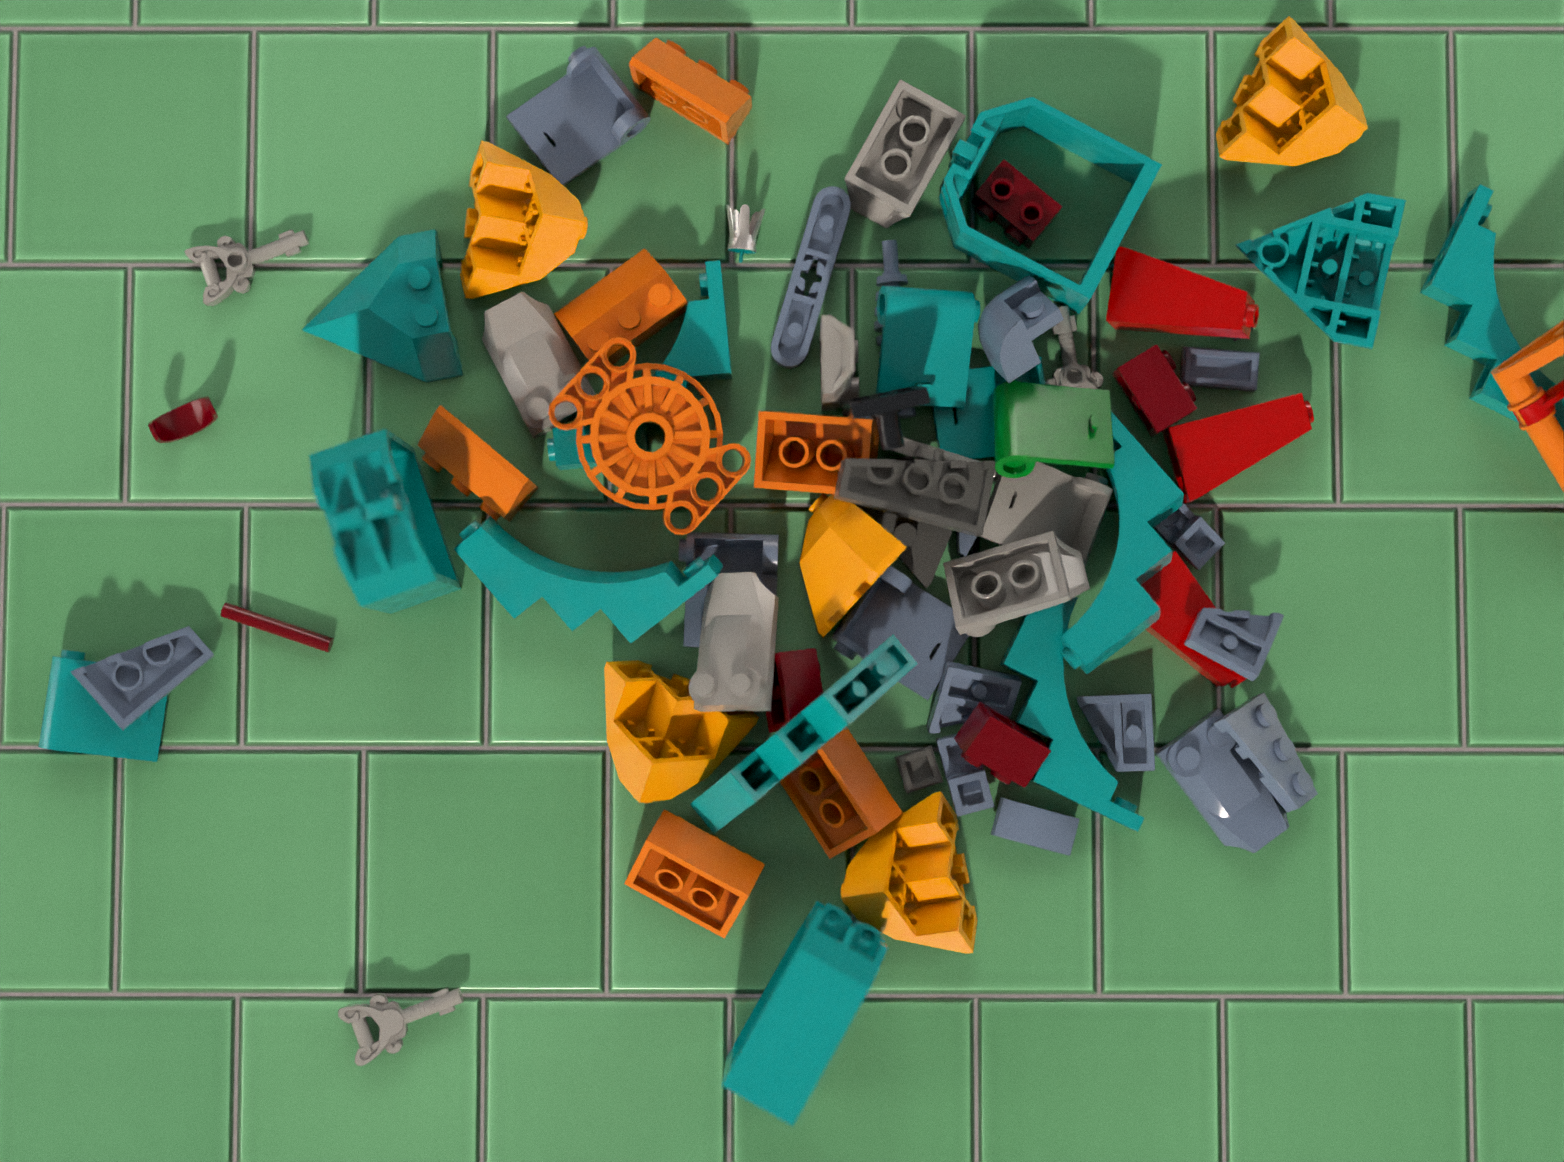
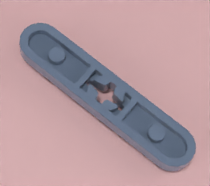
[771,186,851,369]

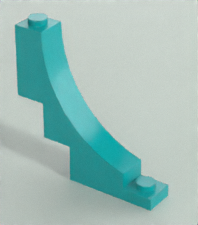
[1420,184,1564,430]
[547,260,732,470]
[1061,411,1184,675]
[454,516,723,644]
[1000,597,1145,832]
[690,635,918,833]

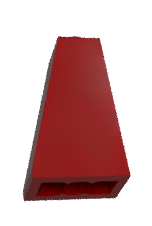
[1106,247,1259,339]
[1162,393,1314,504]
[1141,551,1247,688]

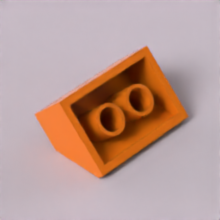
[629,37,752,145]
[554,248,688,365]
[418,405,539,522]
[754,410,879,494]
[779,727,903,859]
[624,809,765,939]

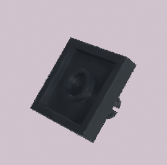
[840,386,930,451]

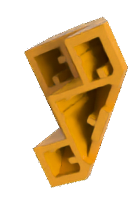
[1215,16,1368,166]
[460,140,588,299]
[799,493,906,638]
[604,660,759,803]
[840,791,978,954]

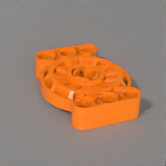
[548,337,751,535]

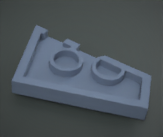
[70,626,214,731]
[1213,692,1318,812]

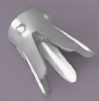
[726,204,765,263]

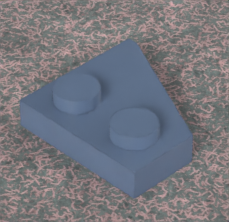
[1184,608,1284,681]
[926,661,1022,734]
[1077,694,1155,772]

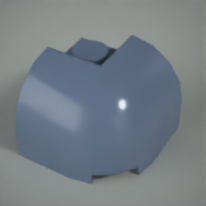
[978,275,1064,383]

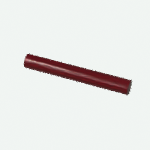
[221,602,334,653]

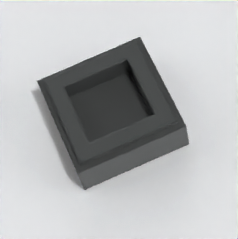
[895,745,943,794]

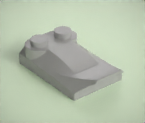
[845,79,966,228]
[482,292,596,439]
[820,315,859,411]
[943,531,1090,637]
[689,572,779,712]

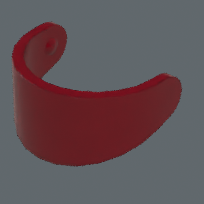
[148,396,218,443]

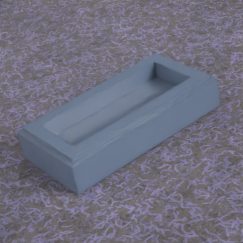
[1180,346,1260,392]

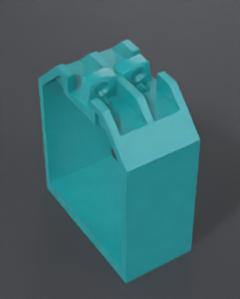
[938,97,1162,314]
[309,428,462,614]
[722,900,888,1126]

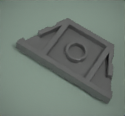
[855,456,953,589]

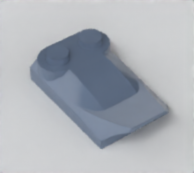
[1155,708,1289,853]

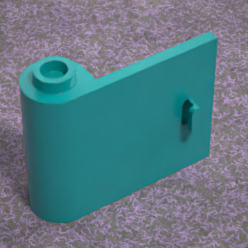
[876,286,981,408]
[928,357,1045,460]
[38,650,168,762]

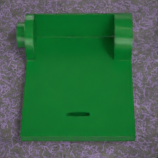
[993,380,1115,478]

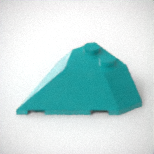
[1236,193,1406,349]
[302,229,463,383]

